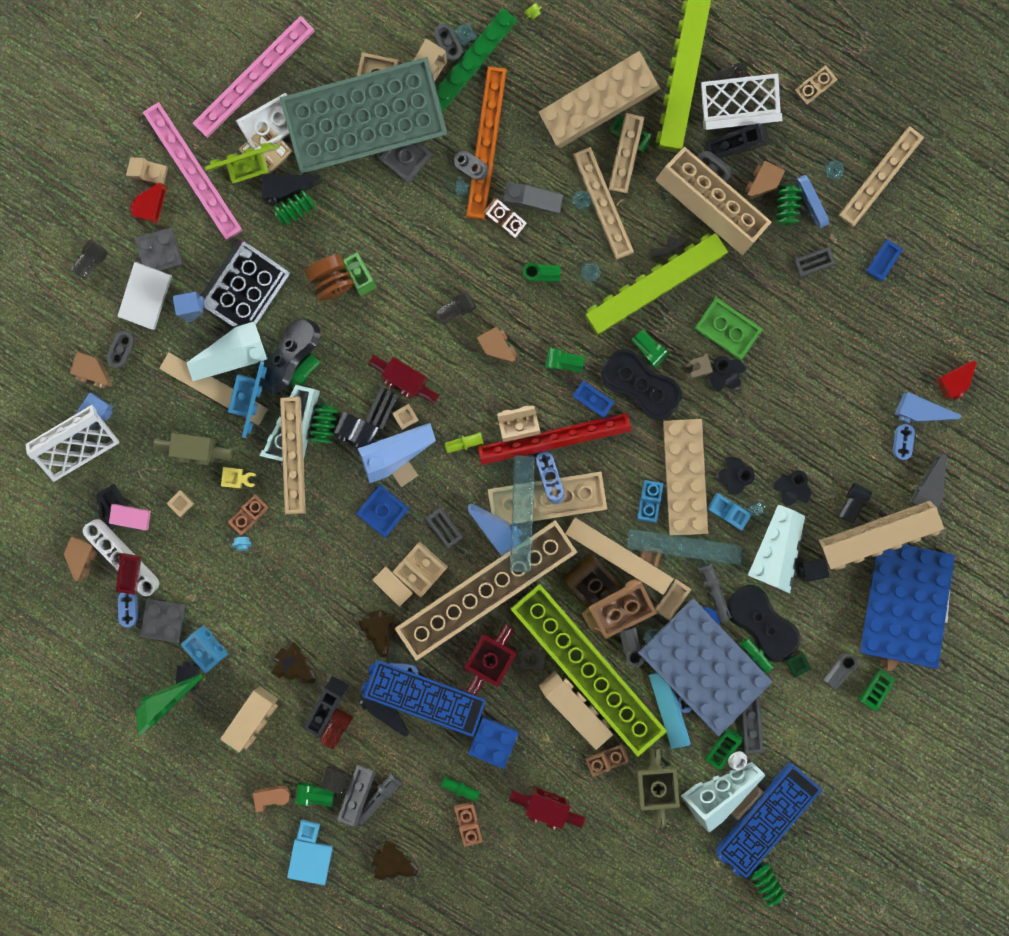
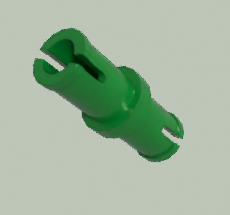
[740,637,774,674]
[440,776,480,803]

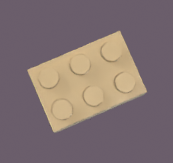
[220,686,278,752]

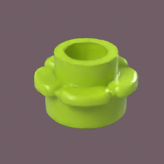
[524,3,542,20]

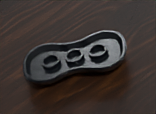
[256,318,321,394]
[601,349,682,420]
[727,585,801,662]

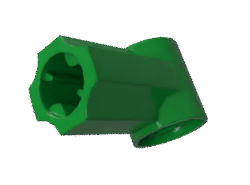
[522,263,561,283]
[631,329,669,368]
[545,348,585,373]
[289,353,321,388]
[295,782,335,807]

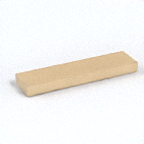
[608,113,644,193]

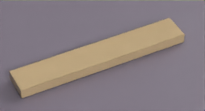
[838,126,924,228]
[573,147,634,260]
[159,352,269,426]
[280,397,306,514]
[565,518,674,595]

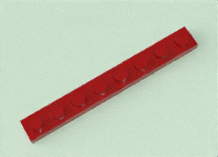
[478,413,632,465]

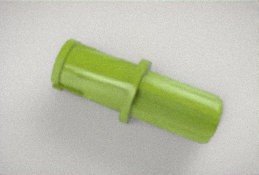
[445,432,484,453]

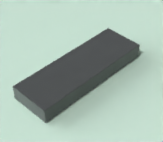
[741,695,764,754]
[337,765,376,827]

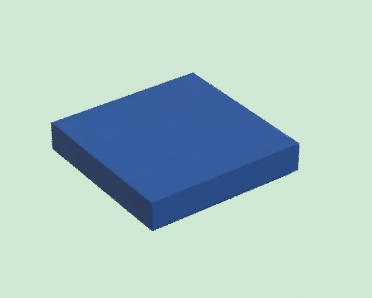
[356,484,410,538]

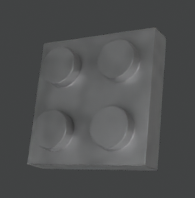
[379,142,433,184]
[135,228,183,272]
[140,599,186,643]

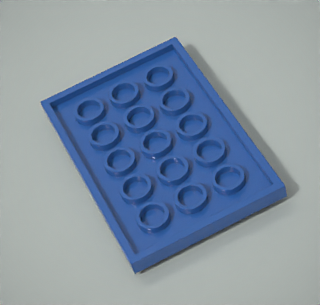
[860,544,955,669]

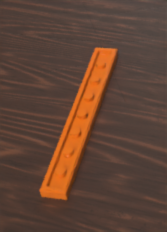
[466,66,507,220]

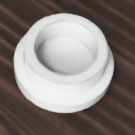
[728,751,747,770]

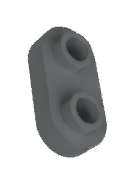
[434,24,462,62]
[454,151,488,180]
[697,151,731,182]
[106,331,135,368]

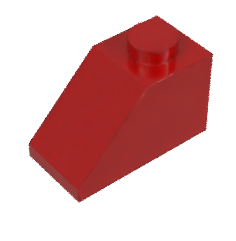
[130,183,167,224]
[935,360,977,400]

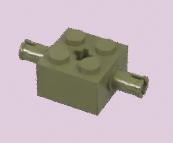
[153,433,233,465]
[636,747,680,827]

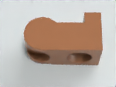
[253,786,292,812]

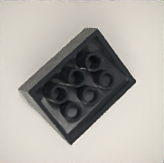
[200,238,290,327]

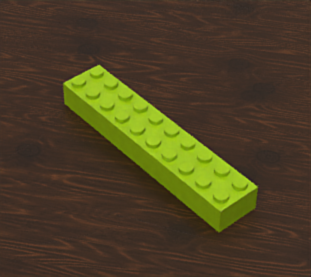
[510,583,667,757]

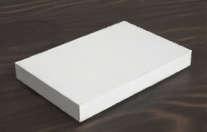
[236,93,290,150]
[117,262,172,330]

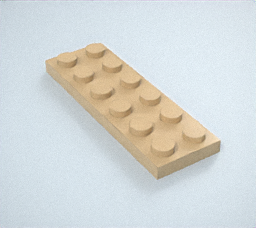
[663,419,708,536]
[488,472,607,525]

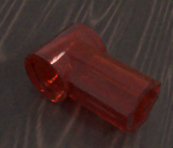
[319,708,353,749]

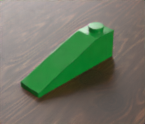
[136,674,203,736]

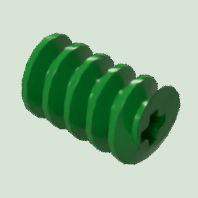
[775,184,802,226]
[273,190,317,228]
[307,402,339,444]
[750,862,785,908]

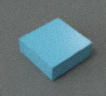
[297,819,320,844]

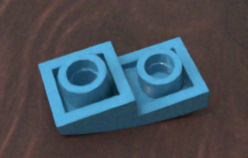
[637,480,663,523]

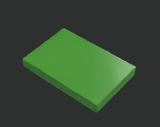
[694,297,763,361]

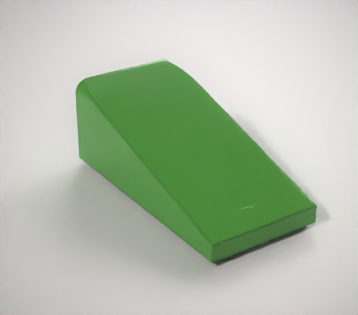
[344,252,377,296]

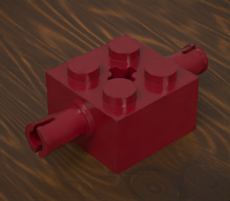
[368,355,440,405]
[464,623,517,696]
[508,786,585,830]

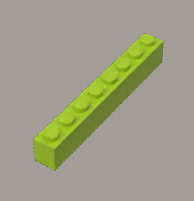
[655,0,711,153]
[585,233,728,336]

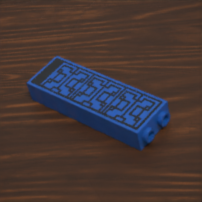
[361,660,486,737]
[714,761,822,878]

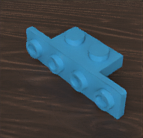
[228,361,267,438]

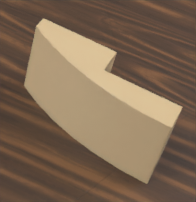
[795,65,838,105]

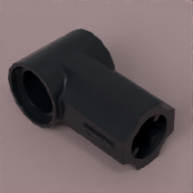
[838,483,872,524]

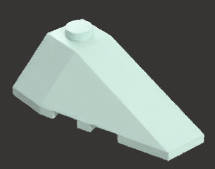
[187,321,267,381]
[681,762,765,832]

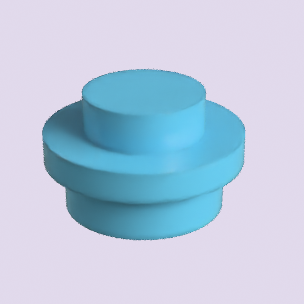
[232,537,252,551]

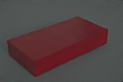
[115,553,142,595]

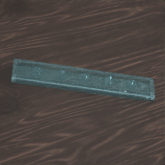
[510,455,535,572]
[626,529,743,565]

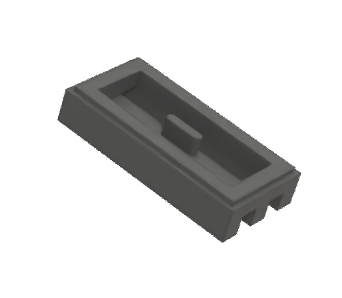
[793,246,836,278]
[365,387,399,430]
[425,507,463,549]

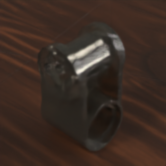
[709,63,747,95]

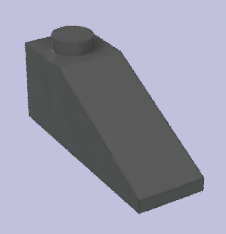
[504,182,563,214]
[908,453,947,511]

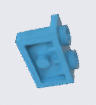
[181,626,228,674]

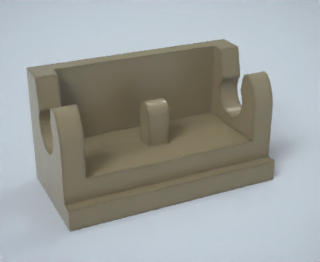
[685,353,713,381]

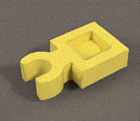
[221,467,256,488]

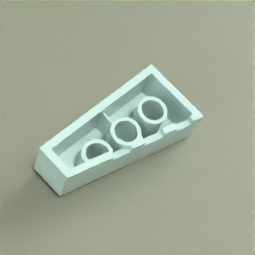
[260,385,320,461]
[748,505,805,593]

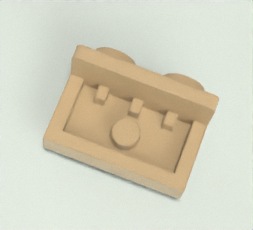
[497,406,541,442]

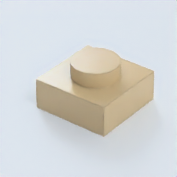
[392,404,419,430]
[167,490,195,517]

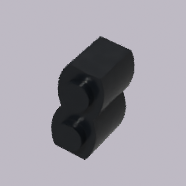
[334,412,379,448]

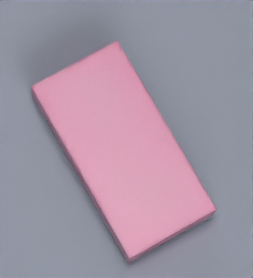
[109,504,151,530]

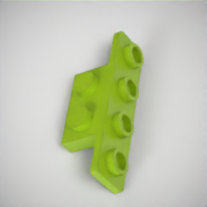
[205,142,280,184]

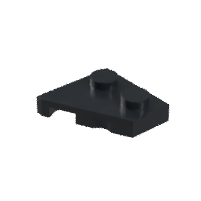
[96,484,129,530]

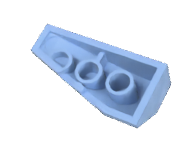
[358,423,436,484]

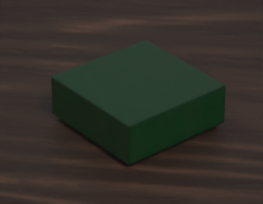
[785,652,811,678]

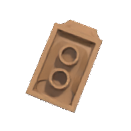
[582,580,657,639]

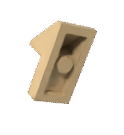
[126,157,168,184]

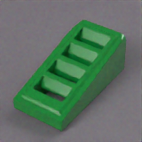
[857,668,896,712]
[704,727,742,771]

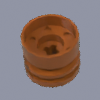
[304,254,355,302]

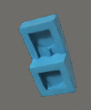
[707,493,752,531]

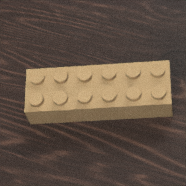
[539,51,661,148]
[656,147,771,256]
[819,501,944,570]

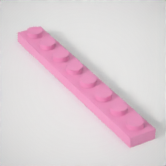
[193,16,315,138]
[143,102,243,241]

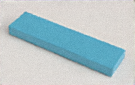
[649,673,691,749]

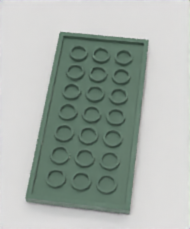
[280,57,448,174]

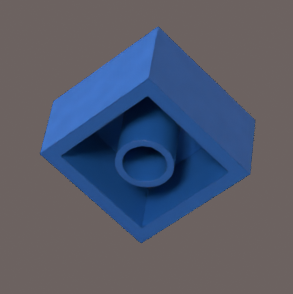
[468,715,519,769]

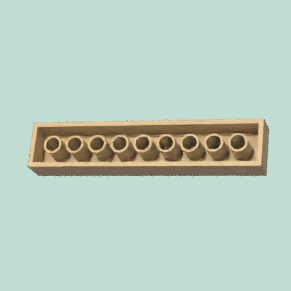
[395,520,578,661]

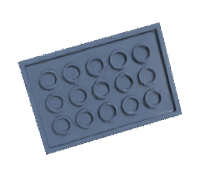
[638,599,772,736]

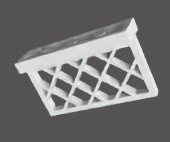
[701,73,782,130]
[26,405,119,482]

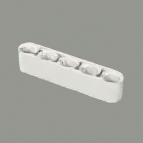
[83,519,159,596]

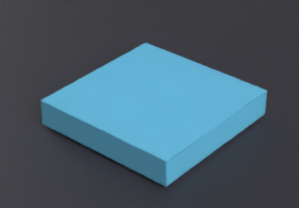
[287,839,333,885]

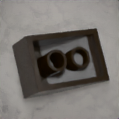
[563,552,624,607]

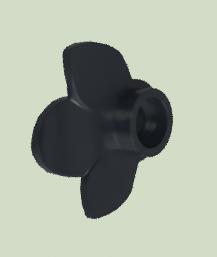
[711,356,746,392]
[716,457,755,495]
[773,470,811,506]

